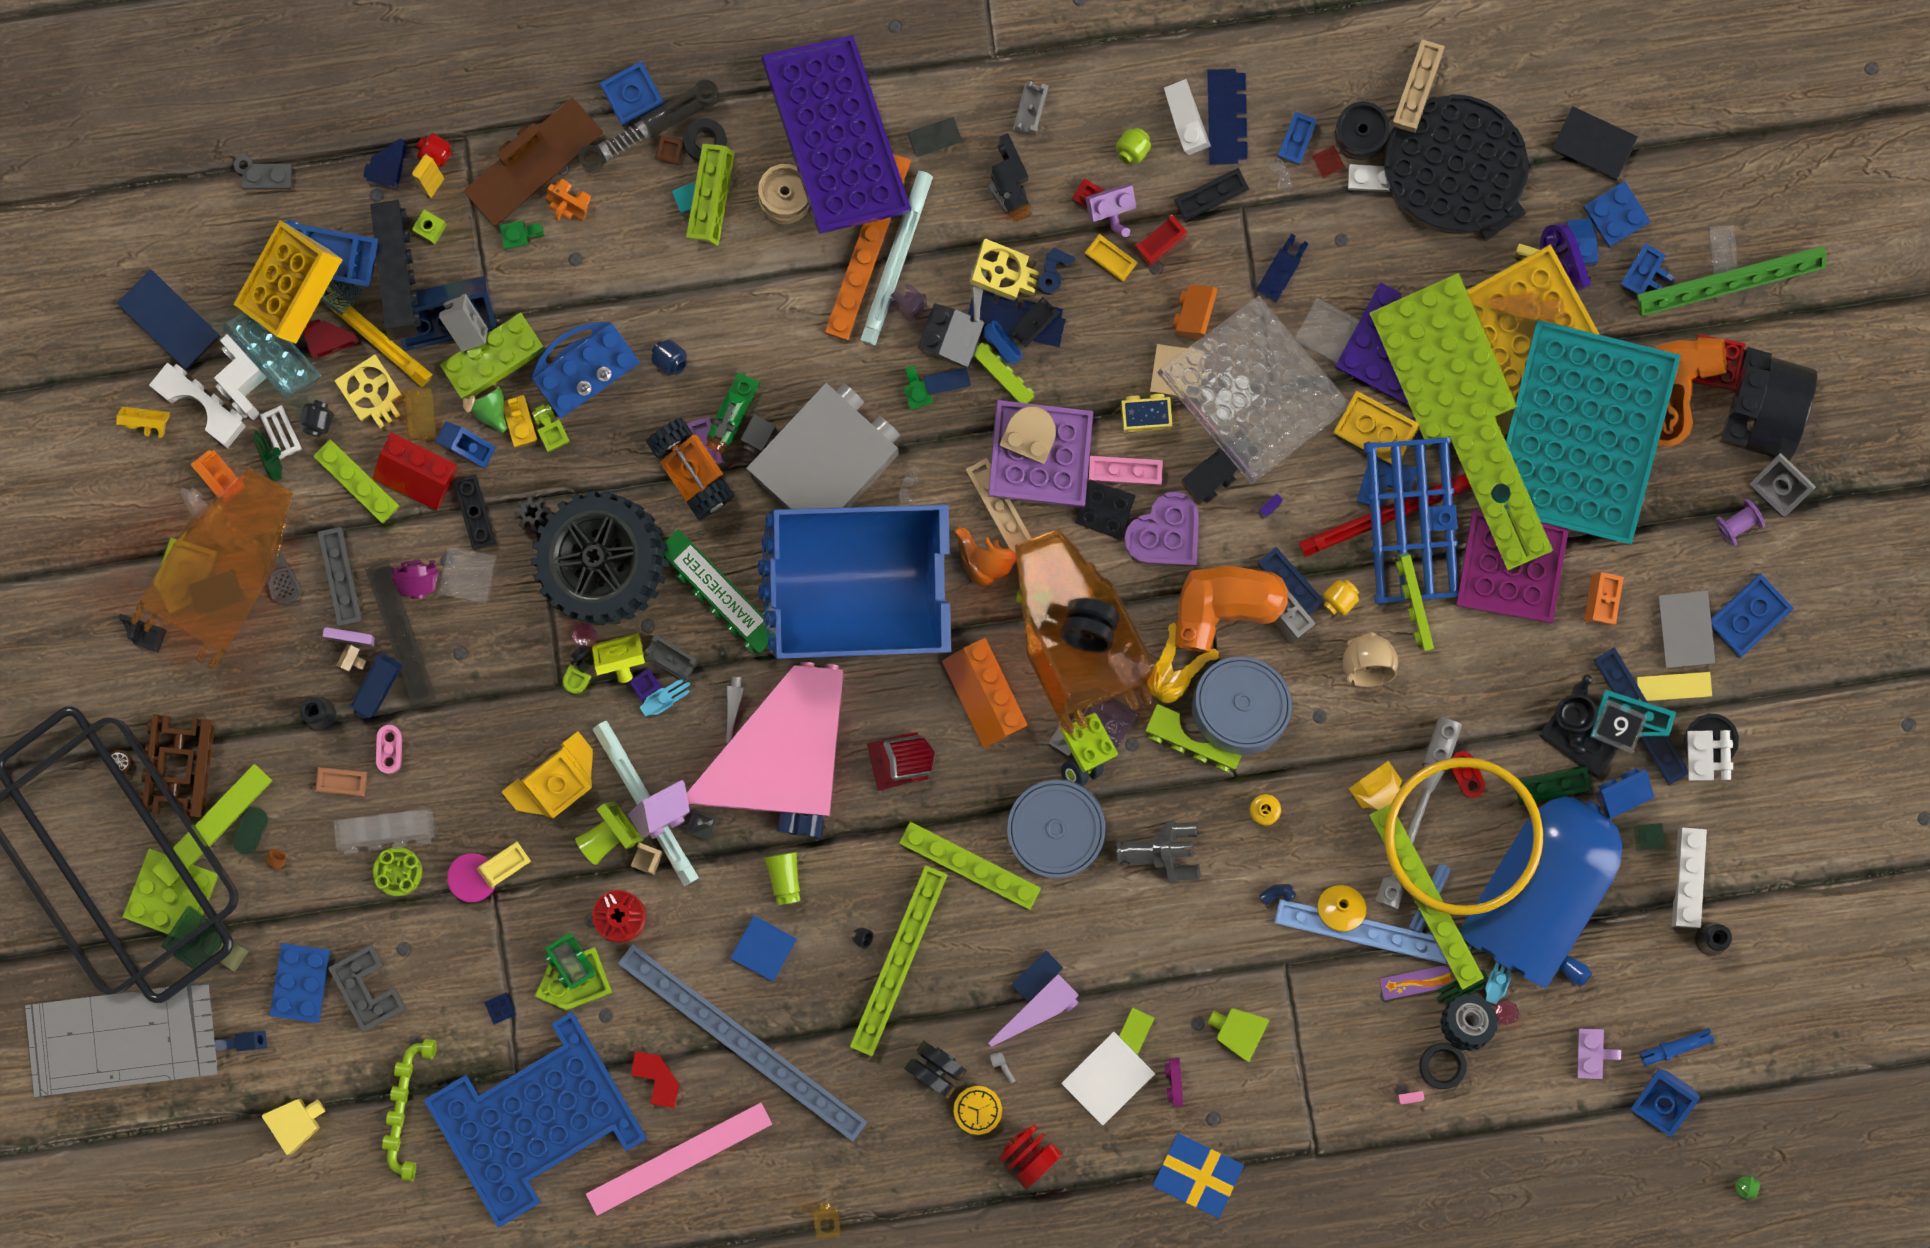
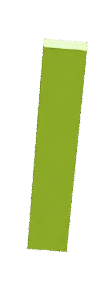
[151,764,273,888]

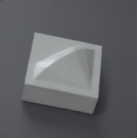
[1048,723,1071,757]

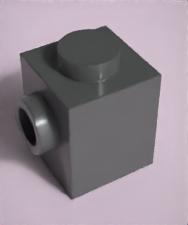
[741,414,777,455]

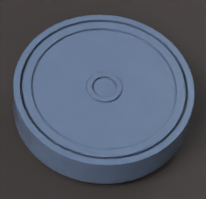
[1192,657,1292,755]
[1007,779,1106,878]

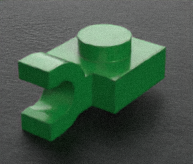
[500,221,544,250]
[903,365,934,411]

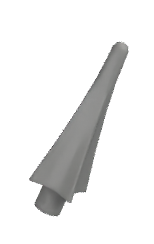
[969,265,987,322]
[726,676,744,743]

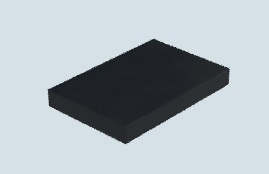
[1551,106,1638,181]
[1539,695,1623,778]

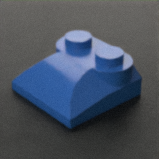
[1630,1069,1700,1137]

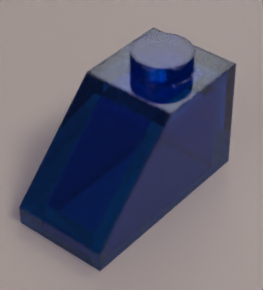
[364,139,407,191]

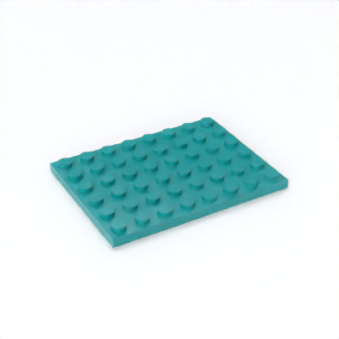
[1492,319,1681,545]

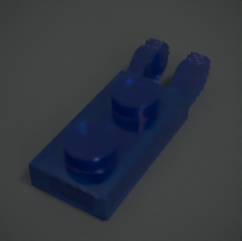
[1256,233,1309,303]

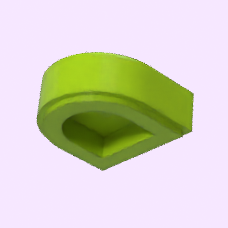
[563,665,592,694]

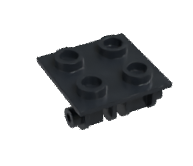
[1075,479,1136,539]

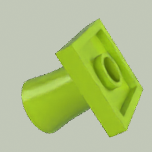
[575,801,644,865]

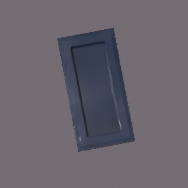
[1011,950,1063,1002]

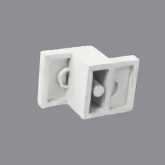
[214,334,267,420]

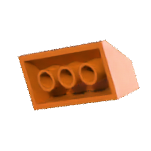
[942,638,1028,749]

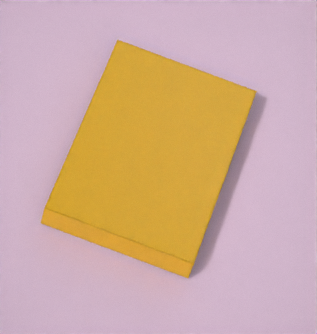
[1333,391,1420,465]

